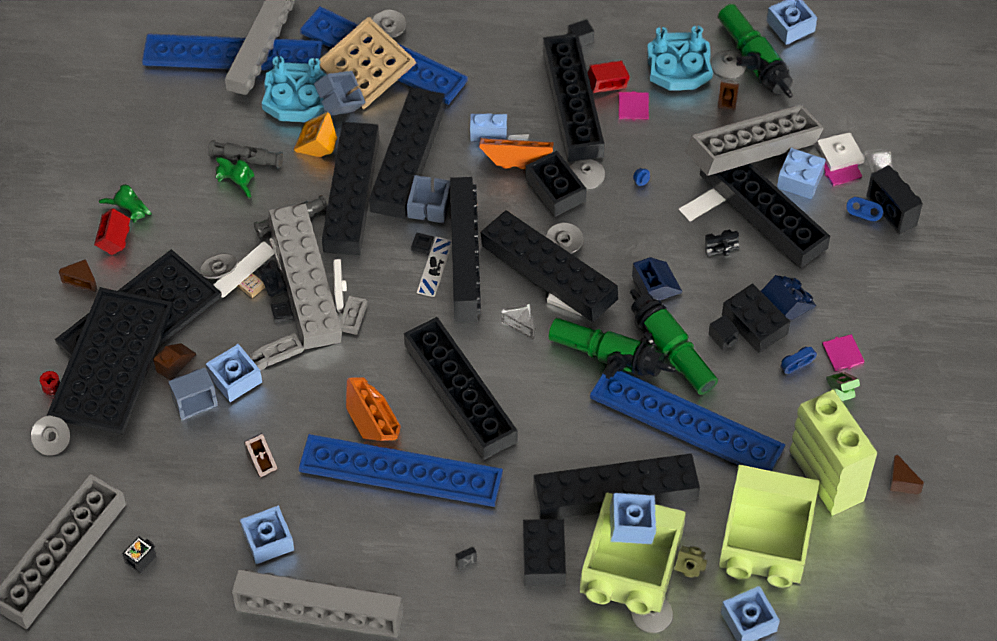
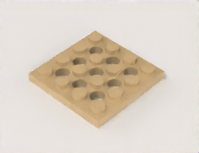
[319,16,416,110]

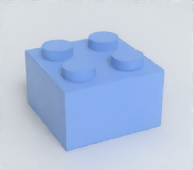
[766,0,817,45]
[777,148,826,200]
[206,344,262,402]
[610,493,656,544]
[240,506,294,564]
[721,586,779,641]

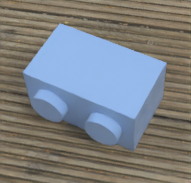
[470,114,507,141]

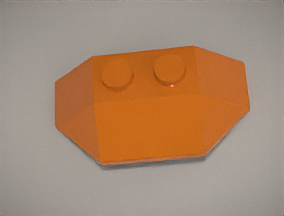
[479,138,554,170]
[346,377,401,441]

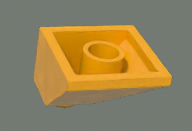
[293,112,337,157]

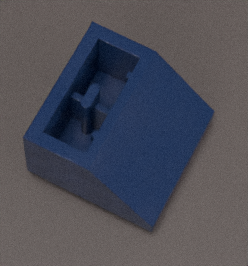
[632,257,682,300]
[761,275,817,320]

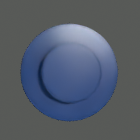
[633,168,650,186]

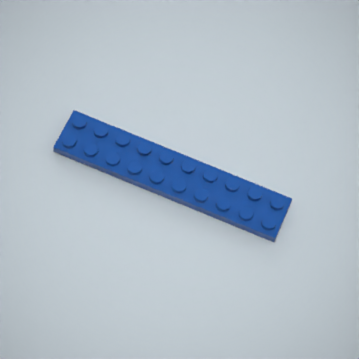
[300,7,468,105]
[142,34,323,71]
[590,371,786,471]
[299,434,503,507]

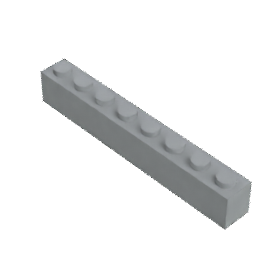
[225,0,295,95]

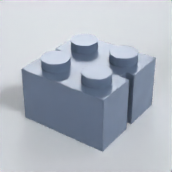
[314,71,366,116]
[407,175,451,223]
[169,367,218,420]

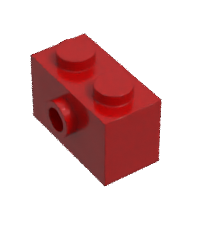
[587,61,630,93]
[94,208,131,255]

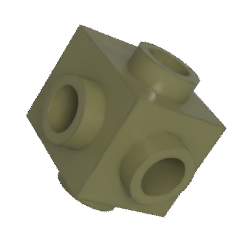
[674,545,708,578]

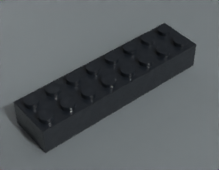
[543,33,605,162]
[369,87,446,219]
[322,122,380,255]
[700,163,830,268]
[450,177,481,323]
[480,210,618,322]
[404,317,518,460]
[533,453,700,519]

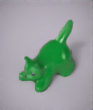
[215,157,254,198]
[99,184,152,223]

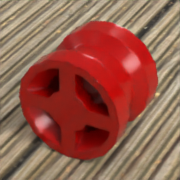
[40,371,60,396]

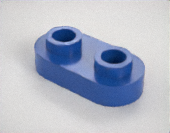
[846,197,884,221]
[780,347,817,374]

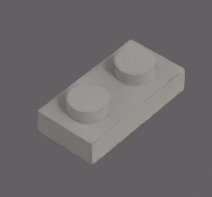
[340,296,368,335]

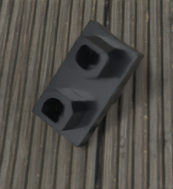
[705,229,740,256]
[257,259,287,297]

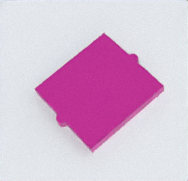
[619,91,649,121]
[824,162,862,186]
[822,334,865,371]

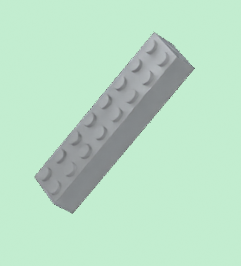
[685,105,824,176]
[268,204,342,350]
[0,474,126,629]
[232,569,403,638]

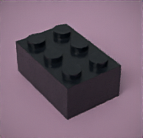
[526,151,587,217]
[866,165,923,234]
[722,283,790,353]
[523,519,566,586]

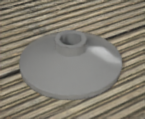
[372,10,406,38]
[711,50,746,79]
[570,159,605,189]
[546,223,583,254]
[200,254,237,279]
[31,416,70,455]
[631,599,673,633]

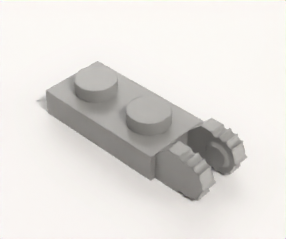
[248,333,303,370]

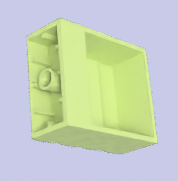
[790,389,877,516]
[719,465,819,588]
[580,492,686,614]

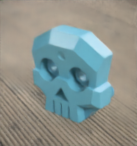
[647,26,713,90]
[262,56,327,122]

